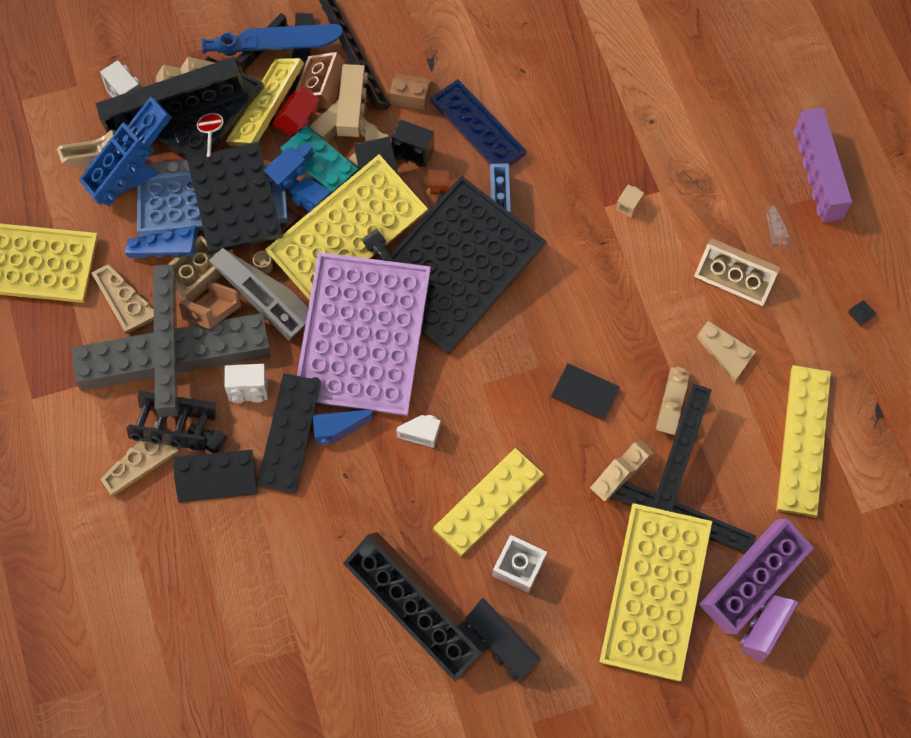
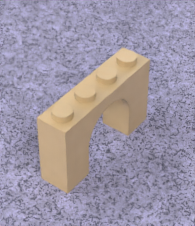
[309,100,392,168]

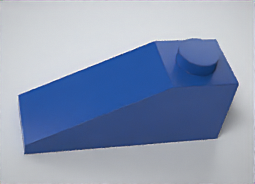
[313,410,372,445]

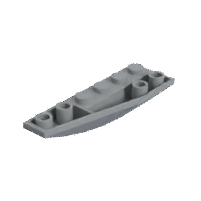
[209,248,308,342]

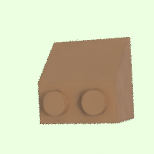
[389,73,432,111]

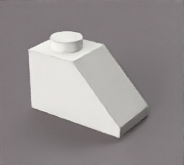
[396,415,441,448]

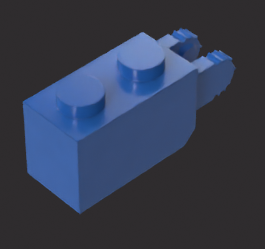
[264,142,315,191]
[287,178,332,212]

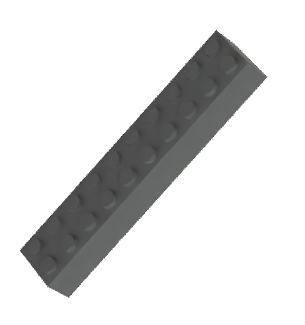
[72,313,271,391]

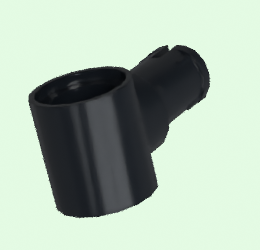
[361,228,395,262]
[187,424,227,453]

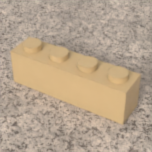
[336,64,368,137]

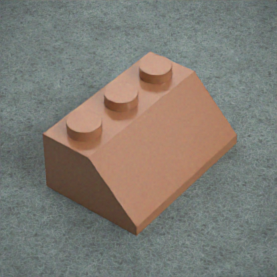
[296,52,346,110]

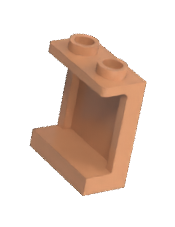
[179,282,241,329]

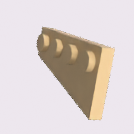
[92,265,154,335]
[100,421,179,497]

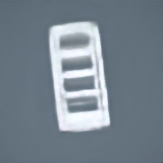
[767,205,790,247]

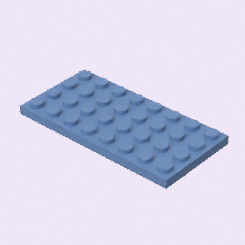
[137,164,288,237]

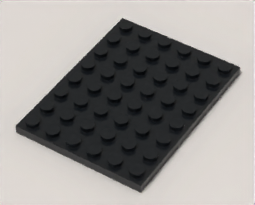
[391,175,547,354]

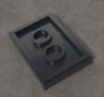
[551,363,620,421]

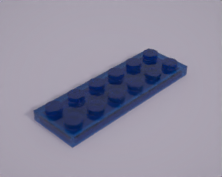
[430,79,527,166]

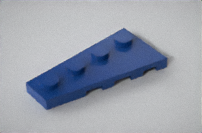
[125,225,198,258]

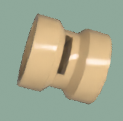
[253,251,273,275]

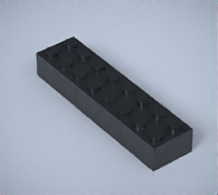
[95,57,248,135]
[343,532,490,681]

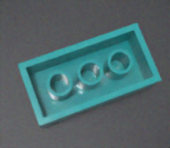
[280,125,358,193]

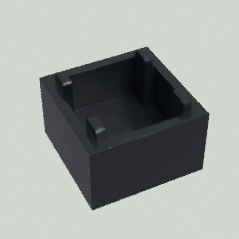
[392,119,434,167]

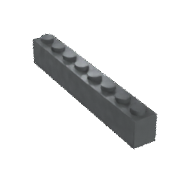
[153,264,179,417]

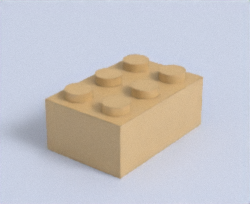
[168,236,222,302]

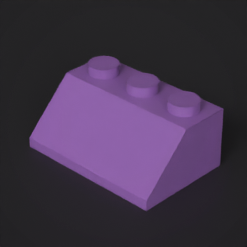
[740,595,798,663]

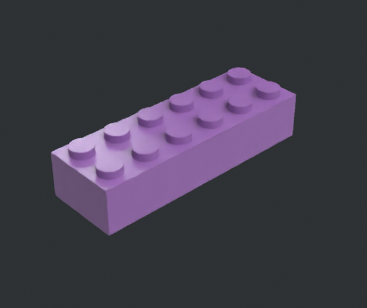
[794,107,852,223]
[699,519,814,634]

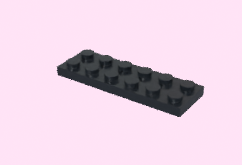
[257,373,322,494]

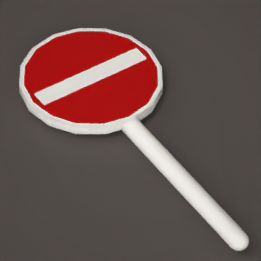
[197,114,224,157]

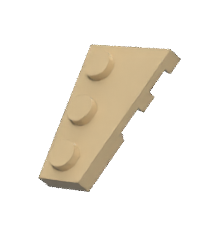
[697,321,756,383]

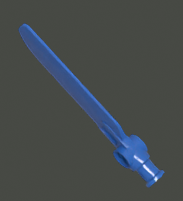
[201,24,342,56]

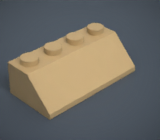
[694,238,780,306]

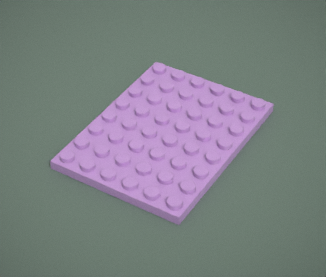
[297,252,431,416]

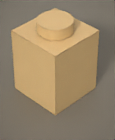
[616,185,644,218]

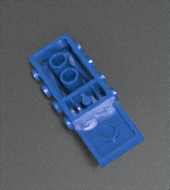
[79,97,172,207]

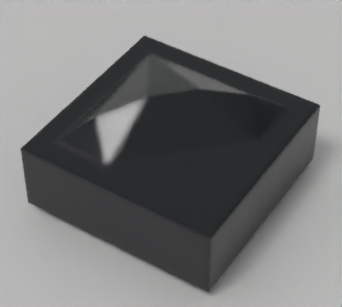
[848,300,876,326]

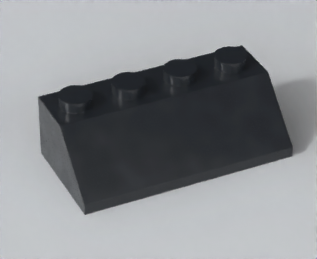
[173,450,257,503]
[464,598,540,684]

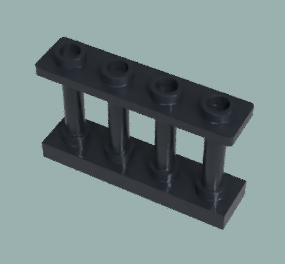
[127,390,217,451]

